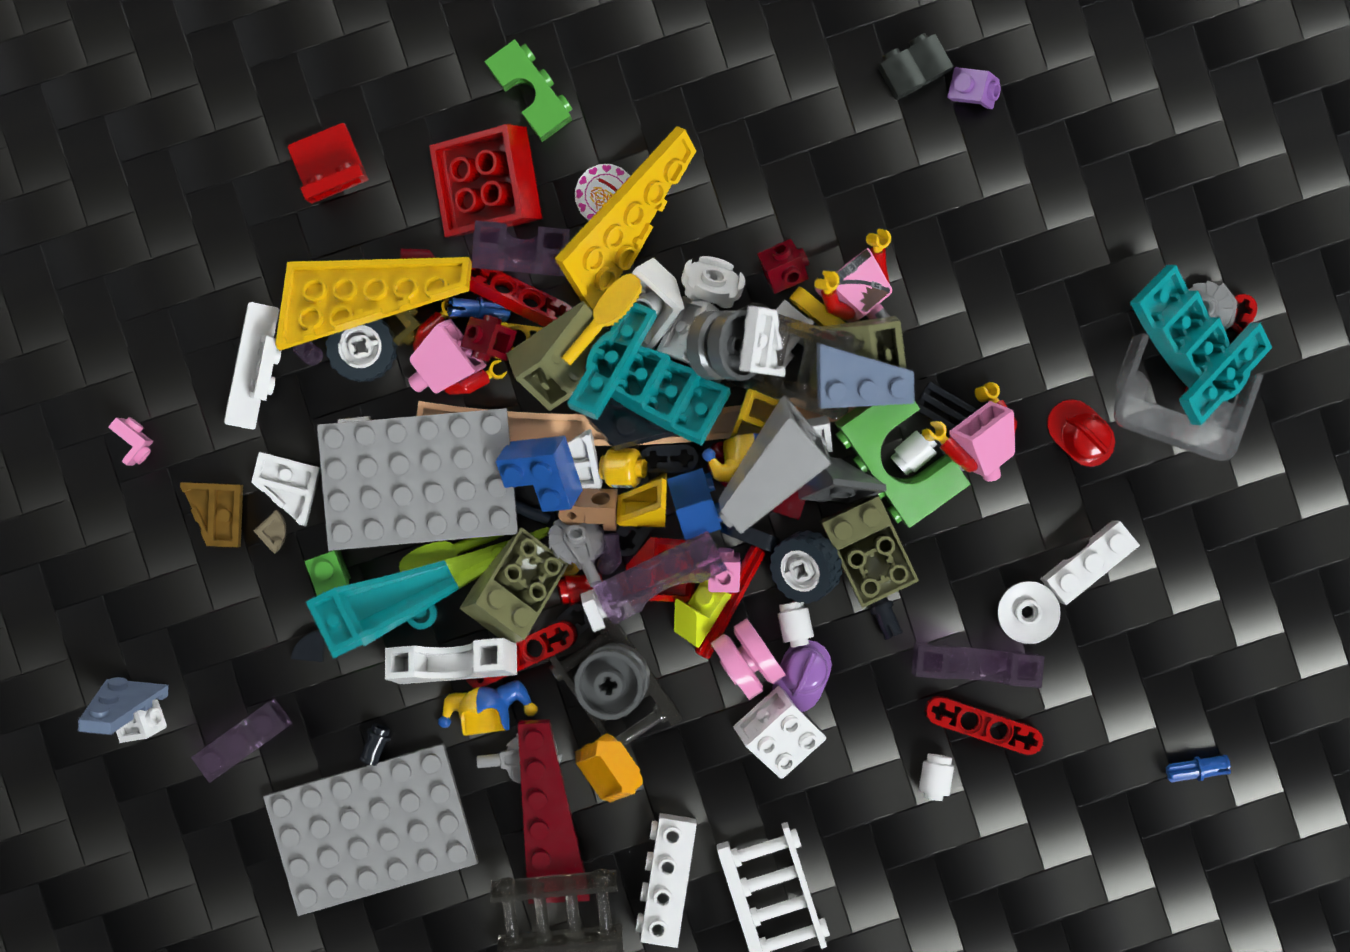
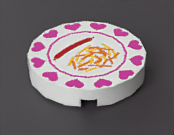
[575,164,630,221]

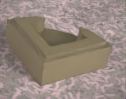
[253,510,286,554]

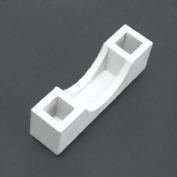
[385,638,517,684]

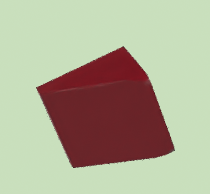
[771,490,806,520]

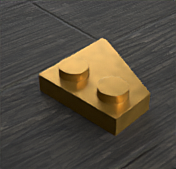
[180,482,243,547]

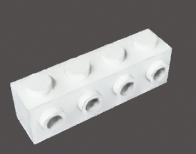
[635,813,697,948]

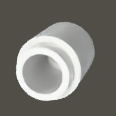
[891,430,938,475]
[777,602,814,647]
[919,753,954,801]

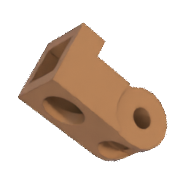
[558,488,618,531]

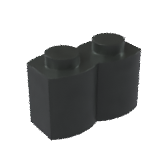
[878,33,953,100]

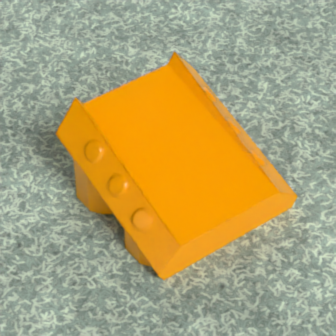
[575,733,643,802]

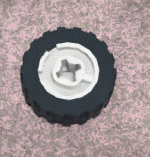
[325,319,398,382]
[770,530,842,604]

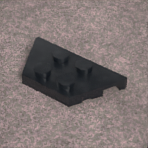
[583,397,676,451]

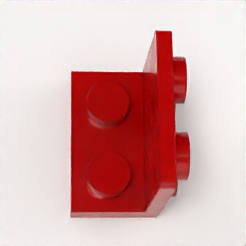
[288,123,369,204]

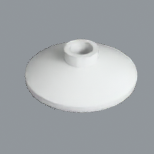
[998,581,1061,644]

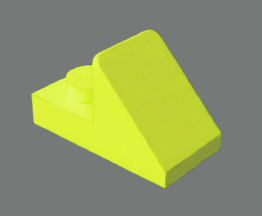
[674,578,731,648]

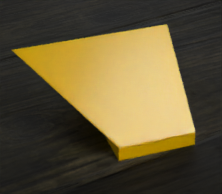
[730,389,779,438]
[616,473,667,527]

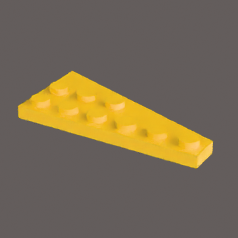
[554,126,696,311]
[275,257,472,351]

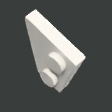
[251,452,321,526]

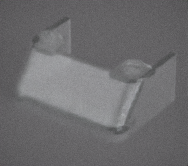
[1114,333,1263,461]

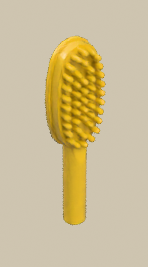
[561,274,642,366]

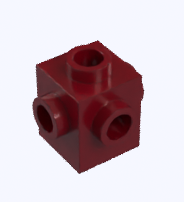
[757,239,810,294]
[460,314,517,362]

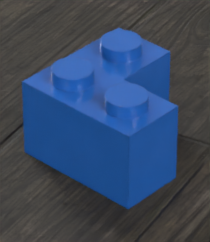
[495,436,583,512]
[667,468,723,540]

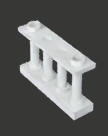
[716,822,830,952]

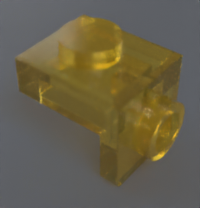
[393,308,422,347]

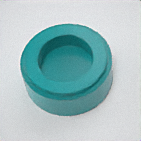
[407,604,438,629]

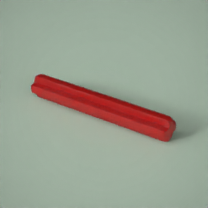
[695,545,765,659]

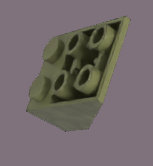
[506,301,610,411]
[802,316,906,392]
[819,495,919,608]
[459,527,569,643]

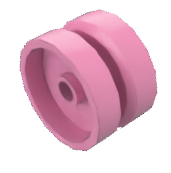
[711,618,786,700]

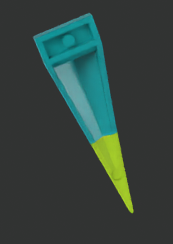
[306,527,550,659]

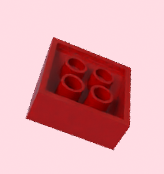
[429,124,542,238]

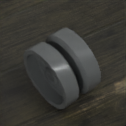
[687,310,757,380]
[575,643,650,720]

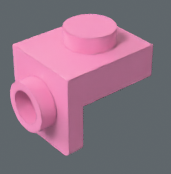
[108,417,153,466]
[708,548,740,593]

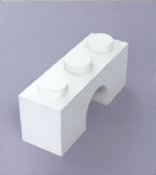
[1040,520,1140,605]

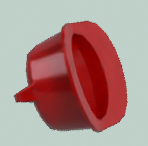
[1047,399,1115,467]

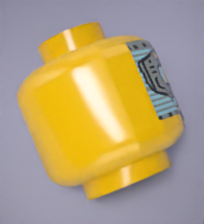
[599,448,648,488]

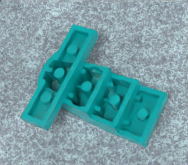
[1130,265,1272,426]
[567,302,731,446]

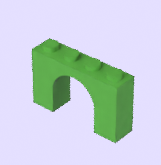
[834,401,971,528]

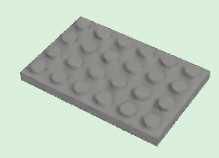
[317,408,518,551]
[263,743,479,916]

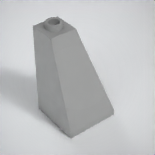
[719,396,831,533]

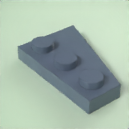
[817,343,914,408]
[79,677,168,734]

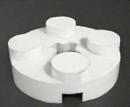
[681,256,745,308]

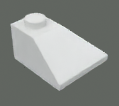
[631,258,684,350]

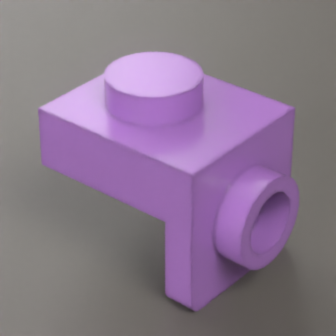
[947,67,1001,109]

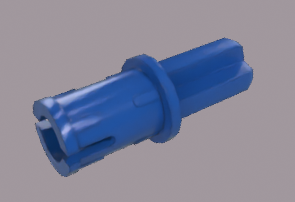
[447,296,511,322]
[1166,755,1231,782]

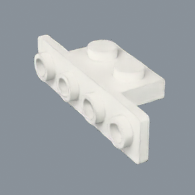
[224,302,282,429]

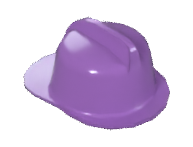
[772,640,832,712]

